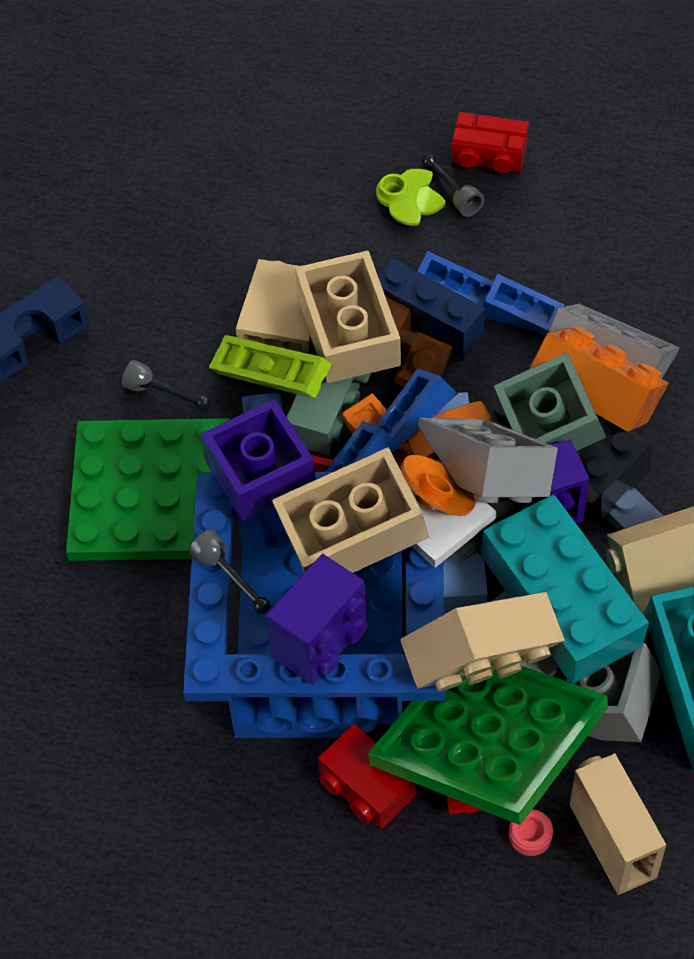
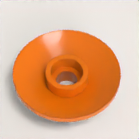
[401,455,475,516]

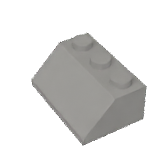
[549,304,680,379]

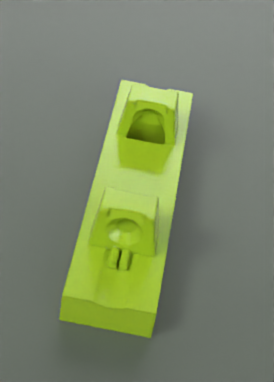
[209,335,332,399]

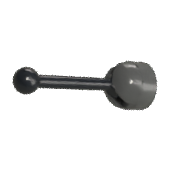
[423,154,484,217]
[122,359,211,410]
[189,529,271,614]

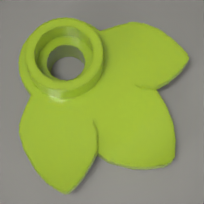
[376,169,445,226]

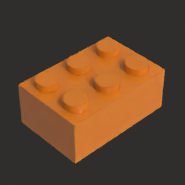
[529,326,669,432]

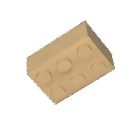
[295,251,401,383]
[272,447,430,573]
[400,592,565,691]

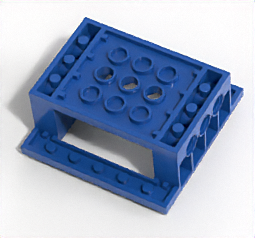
[183,472,446,738]

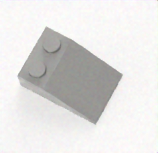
[418,418,558,503]
[550,643,662,742]

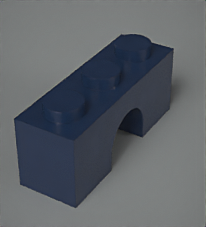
[378,258,485,360]
[0,276,89,382]

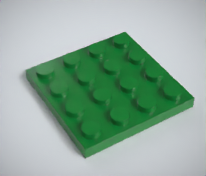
[66,418,230,561]
[368,666,608,825]

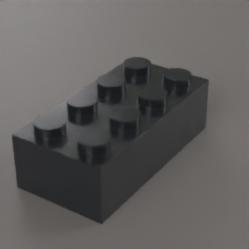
[486,366,652,521]

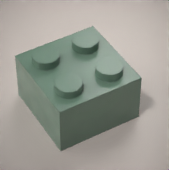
[494,352,606,451]

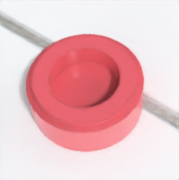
[509,809,553,856]

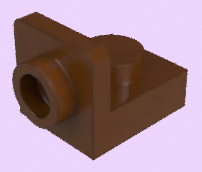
[394,332,453,388]

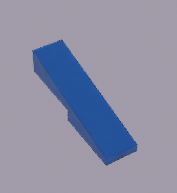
[418,251,564,336]
[325,368,458,472]

